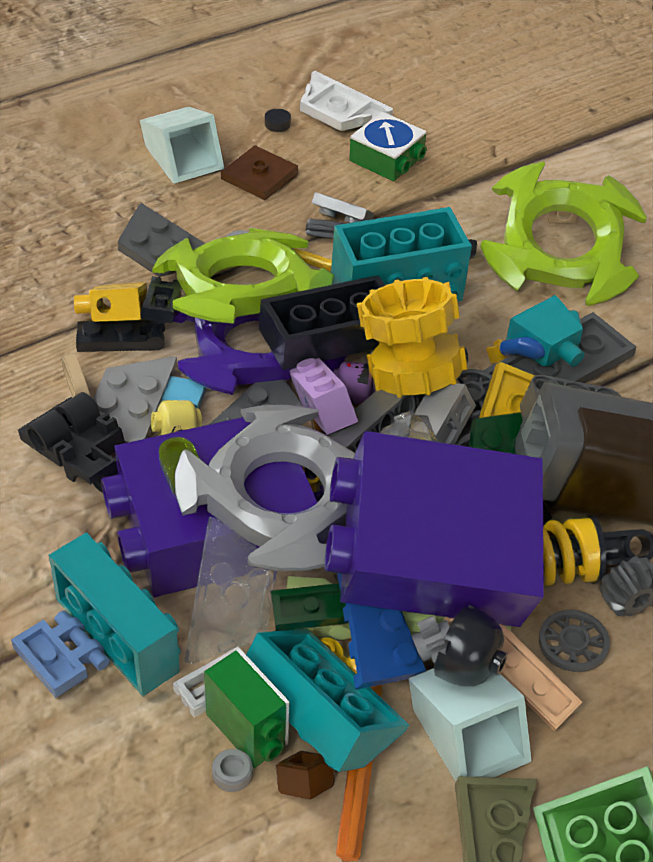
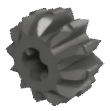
[599,556,653,617]

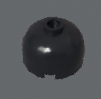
[434,605,508,686]

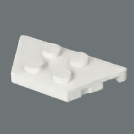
[300,71,393,131]

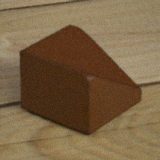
[276,751,334,800]

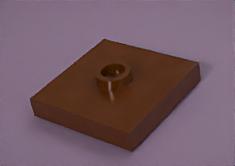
[221,145,298,200]

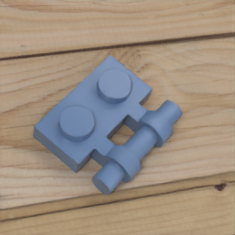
[11,610,110,698]

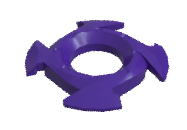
[173,310,347,395]

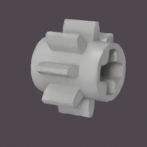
[411,615,450,664]

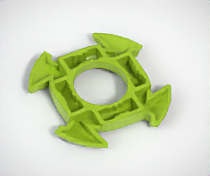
[480,161,647,306]
[152,227,334,324]

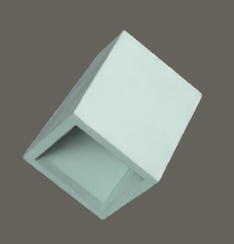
[140,107,224,184]
[408,668,532,782]

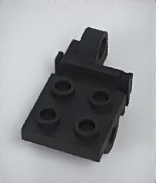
[18,392,125,493]

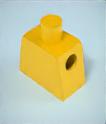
[74,282,147,322]

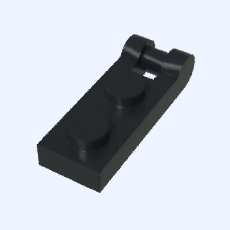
[141,276,182,325]
[76,320,165,352]

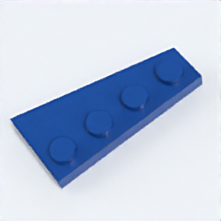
[337,573,426,690]

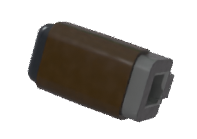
[515,375,653,526]

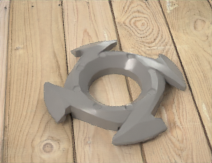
[175,405,355,571]

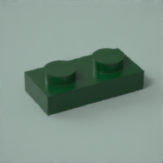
[271,583,347,631]

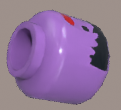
[334,362,376,405]

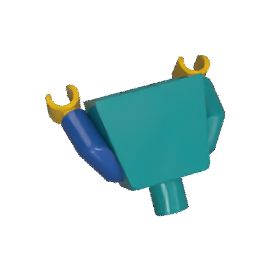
[486,295,585,367]

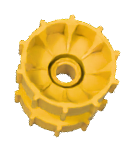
[357,277,468,398]

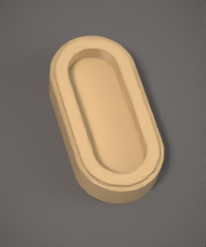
[61,353,90,397]

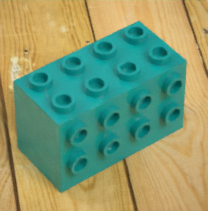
[331,207,472,302]

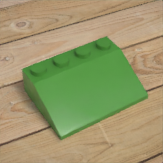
[533,766,653,862]

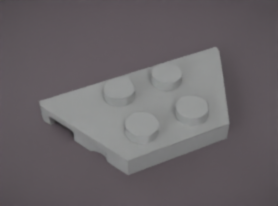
[93,357,178,443]

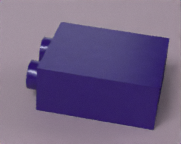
[101,417,317,598]
[324,431,544,627]

